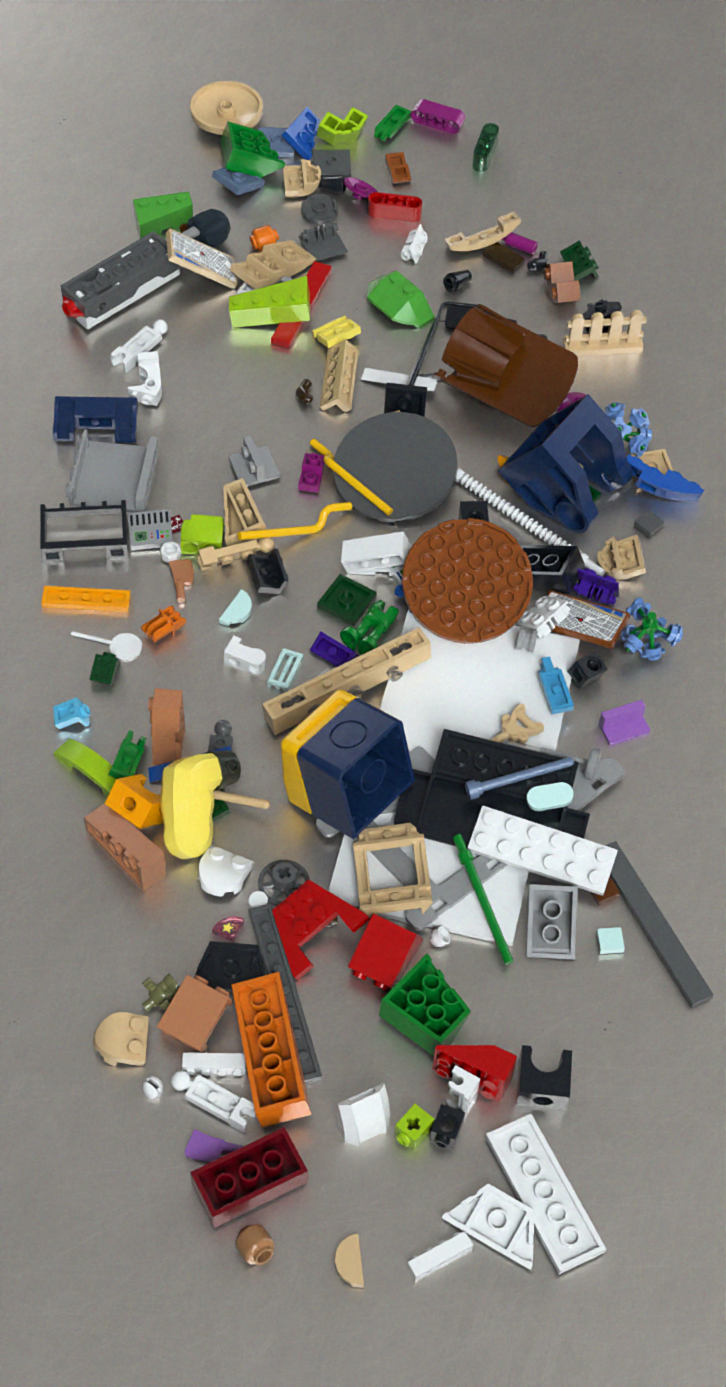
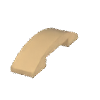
[444,211,521,251]

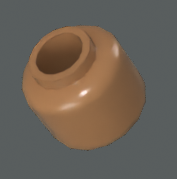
[235,1224,275,1265]

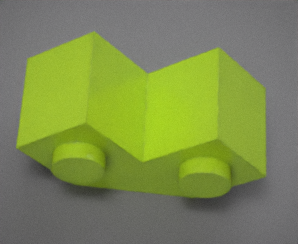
[316,107,368,145]

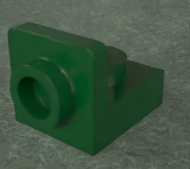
[89,652,121,686]

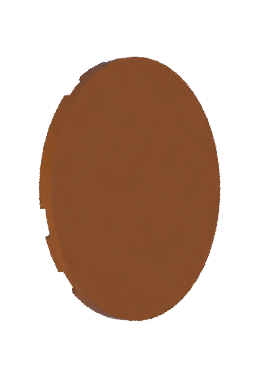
[402,518,533,644]

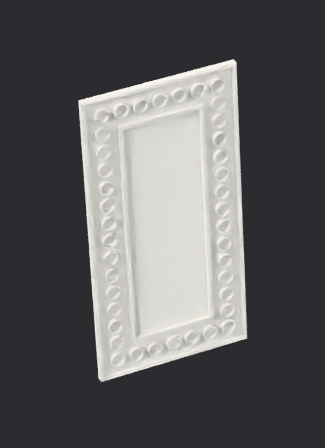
[328,608,580,946]

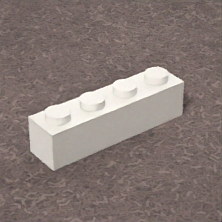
[182,1053,246,1076]
[407,1231,473,1282]

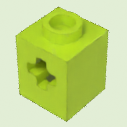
[394,1104,435,1150]

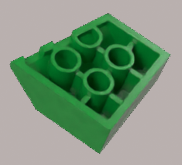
[379,953,471,1056]

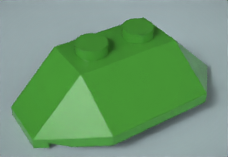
[367,270,435,328]

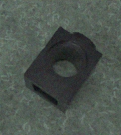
[567,651,608,689]
[430,1104,465,1149]

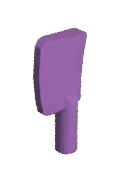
[185,1130,243,1163]

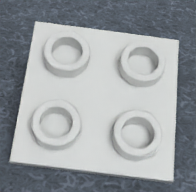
[515,596,570,639]

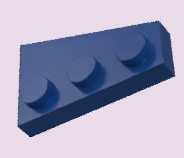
[282,107,320,160]

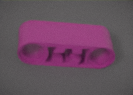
[411,99,466,134]

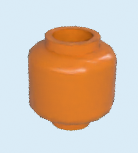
[249,225,279,252]

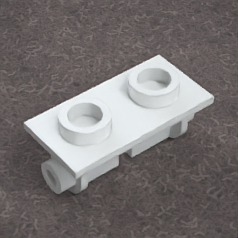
[401,224,427,264]

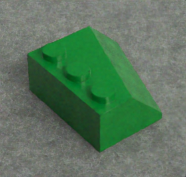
[220,121,285,178]

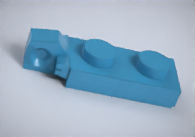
[538,657,574,715]

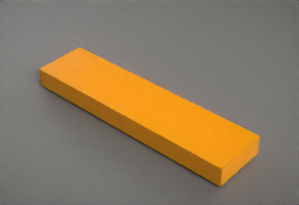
[41,586,131,612]

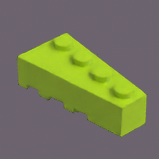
[229,276,310,328]

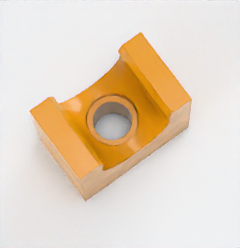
[105,774,163,829]

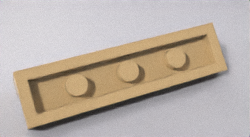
[320,339,358,412]

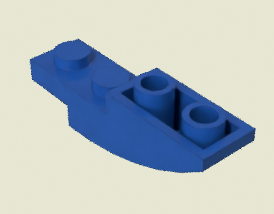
[627,454,704,502]

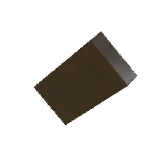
[483,242,525,273]

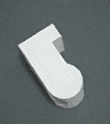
[224,635,266,674]

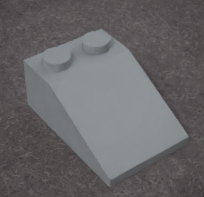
[526,884,578,960]

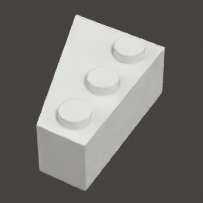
[341,531,412,576]

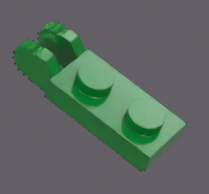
[108,730,147,779]

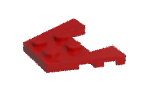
[272,879,370,980]

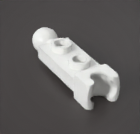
[111,319,168,373]
[171,1070,256,1133]

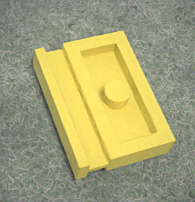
[312,315,361,348]

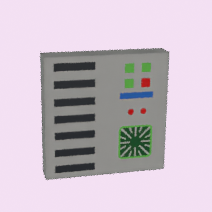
[128,509,173,551]

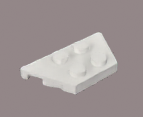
[442,1184,535,1271]

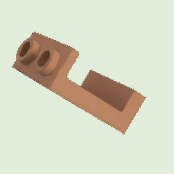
[157,975,233,1053]

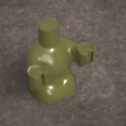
[142,973,180,1012]

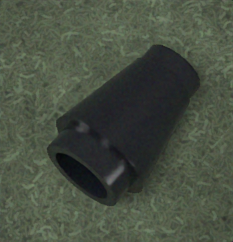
[318,176,346,195]
[443,269,472,292]

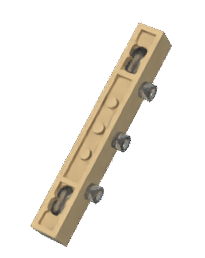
[262,627,431,735]

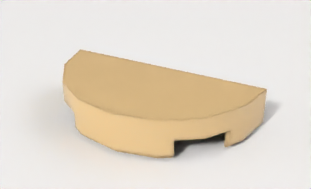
[335,1233,364,1288]

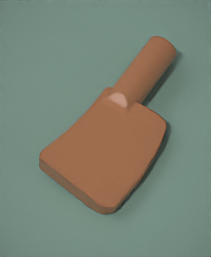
[168,559,194,603]

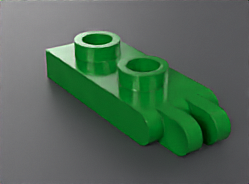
[374,105,411,141]

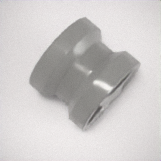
[516,628,538,653]

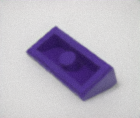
[310,631,360,667]

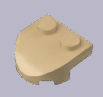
[283,159,321,197]
[597,535,647,580]
[93,1012,149,1066]

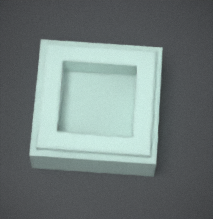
[596,927,625,954]

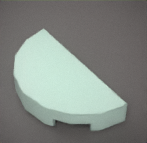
[219,589,252,626]

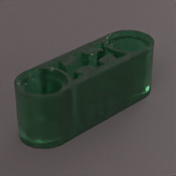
[472,123,499,172]

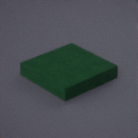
[317,574,377,626]

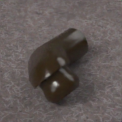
[296,379,313,405]

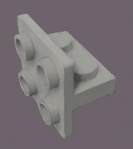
[229,436,280,486]

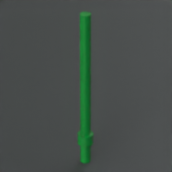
[453,834,514,965]

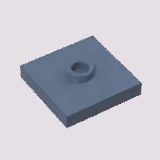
[258,127,294,158]
[212,168,265,195]

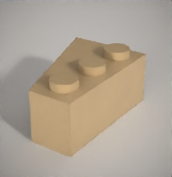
[223,478,266,546]

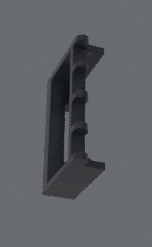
[40,500,129,562]

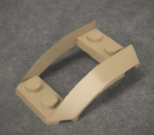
[353,823,433,919]

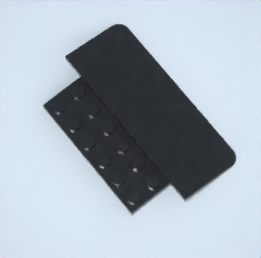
[394,729,590,848]

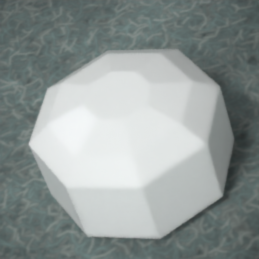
[160,541,181,563]

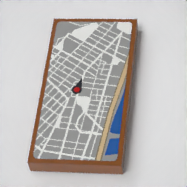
[547,590,630,649]

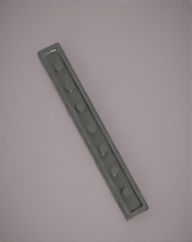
[605,841,714,1008]
[248,904,322,1083]

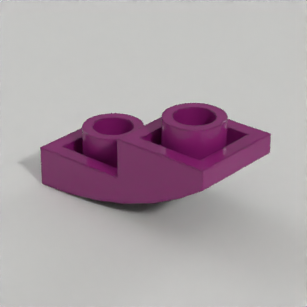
[298,453,325,493]

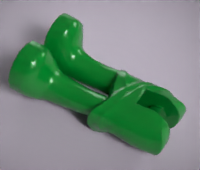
[340,600,399,655]

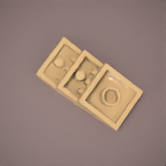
[230,240,316,289]

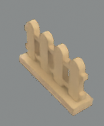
[562,310,647,356]

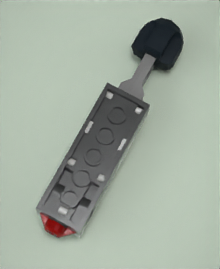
[60,208,231,330]

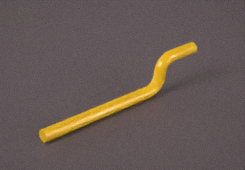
[309,438,393,516]
[237,502,352,540]

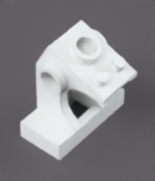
[128,351,162,406]

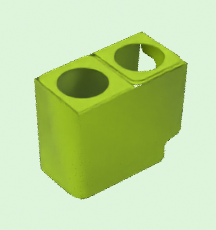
[181,514,224,555]

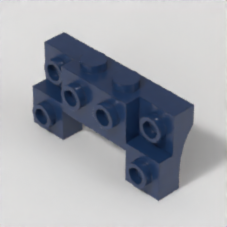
[52,396,138,442]

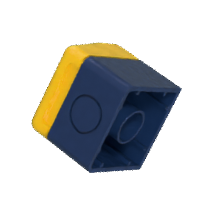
[280,690,415,839]

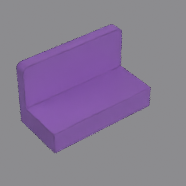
[598,700,650,746]

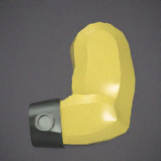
[160,750,241,859]

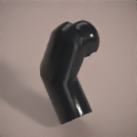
[527,251,549,271]

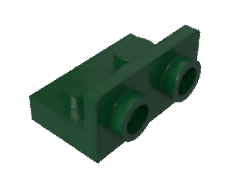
[560,240,599,281]

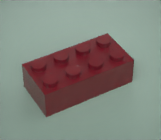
[190,1127,308,1228]

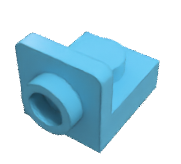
[53,697,91,729]

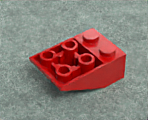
[432,1045,517,1102]

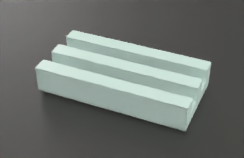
[267,648,304,692]

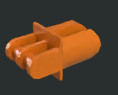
[141,605,187,643]

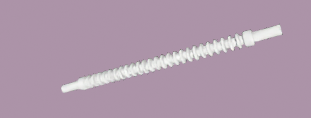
[455,469,605,577]

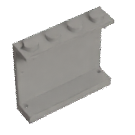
[66,429,159,513]

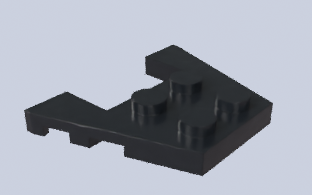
[194,941,266,992]

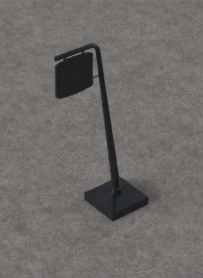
[384,301,477,417]

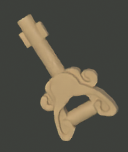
[490,704,544,743]

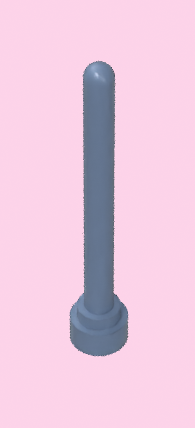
[465,757,574,800]

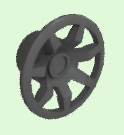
[258,860,310,906]

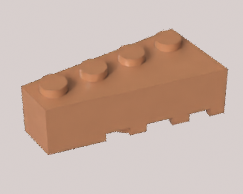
[84,803,166,892]

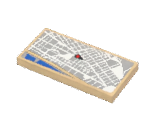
[166,228,237,289]

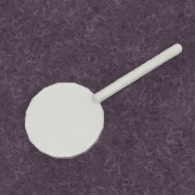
[70,631,142,661]

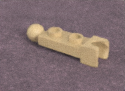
[197,538,275,571]

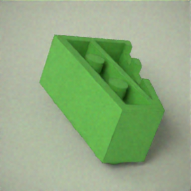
[133,192,193,239]

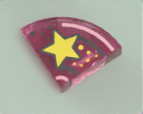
[212,917,244,942]

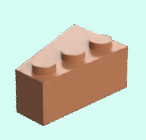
[148,688,185,765]

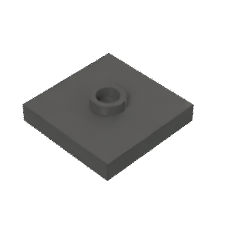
[313,149,351,178]

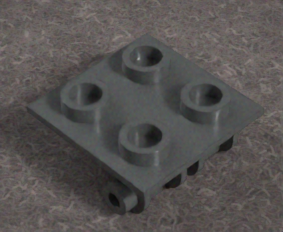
[298,222,348,261]

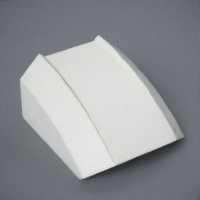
[336,1083,391,1146]

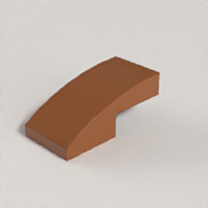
[385,152,411,184]

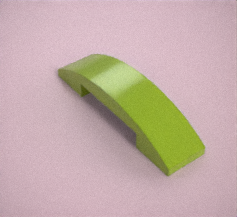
[53,738,116,797]

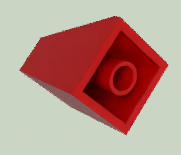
[348,913,423,991]

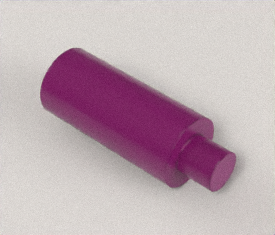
[501,232,538,255]

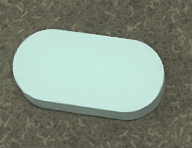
[527,782,574,811]

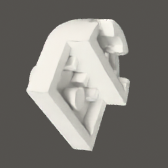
[197,845,254,896]

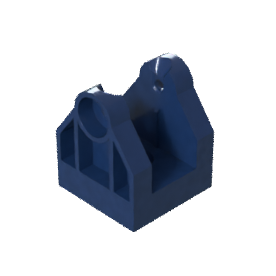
[497,394,633,534]

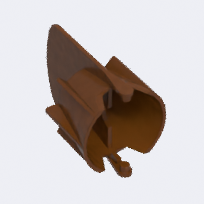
[433,304,578,427]

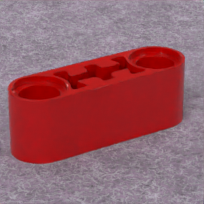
[368,192,422,222]

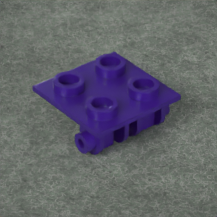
[574,568,619,606]

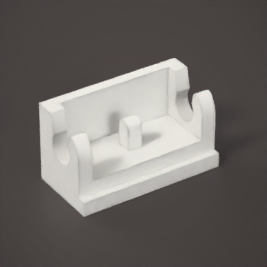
[445,1065,480,1120]

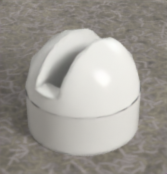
[430,926,451,947]
[142,1076,163,1099]

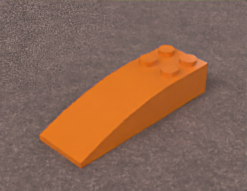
[232,972,311,1128]

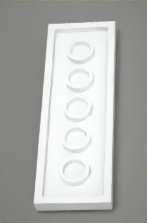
[467,806,618,896]
[485,1114,606,1274]

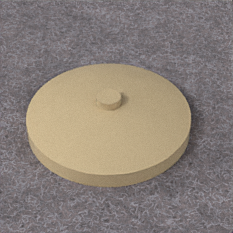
[190,81,263,135]

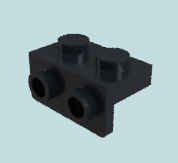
[246,548,288,594]

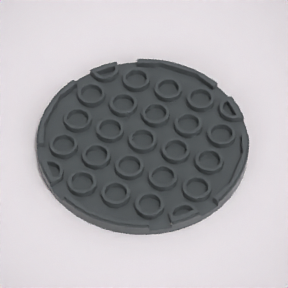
[333,412,458,523]

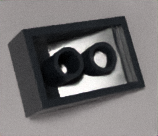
[521,545,585,594]

